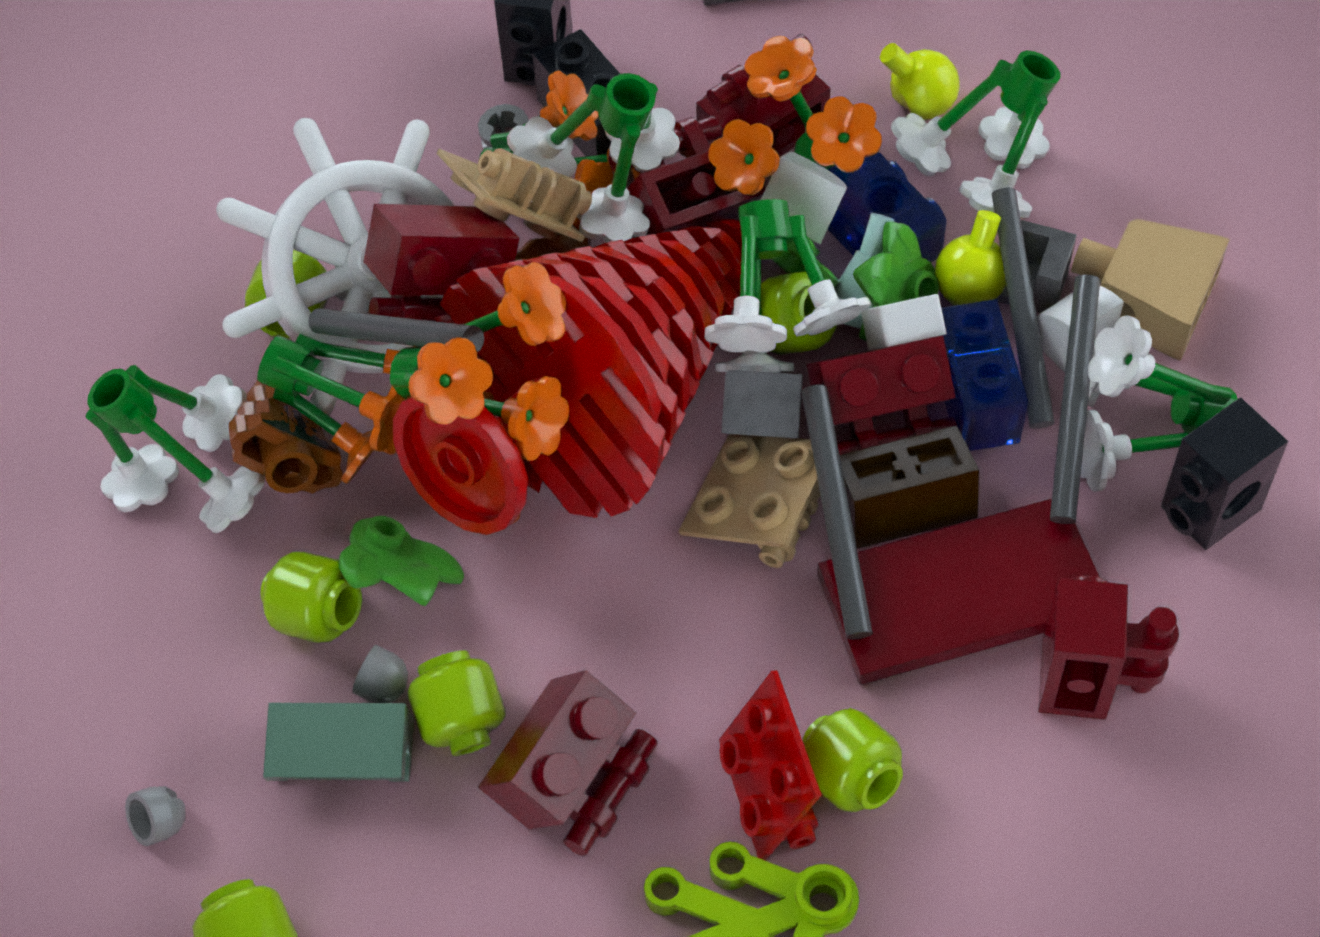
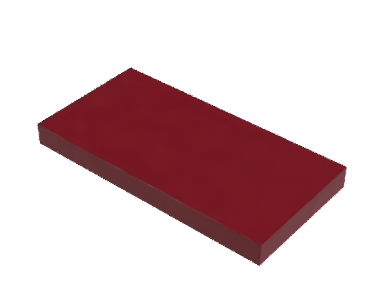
[817,498,1100,685]

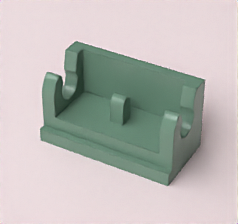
[263,703,415,782]

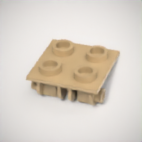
[436,148,592,242]
[678,434,820,568]

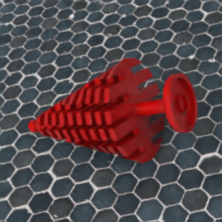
[393,219,742,535]

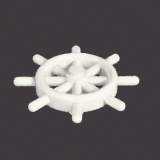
[216,118,510,415]

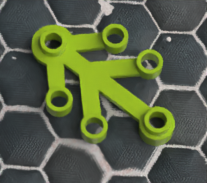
[644,841,859,937]

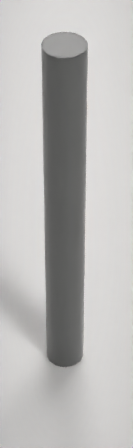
[991,187,1055,429]
[1050,274,1100,524]
[308,308,484,352]
[802,385,873,640]

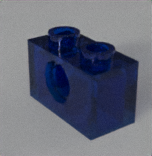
[828,151,947,263]
[941,299,1028,451]

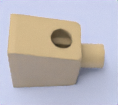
[1071,219,1230,361]

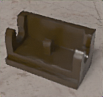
[840,426,979,549]

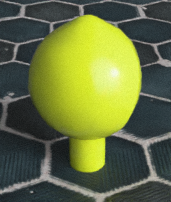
[879,43,960,120]
[935,210,1006,310]

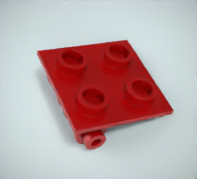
[719,670,822,861]

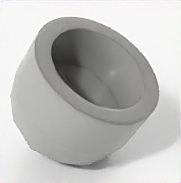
[352,645,408,703]
[125,786,186,846]

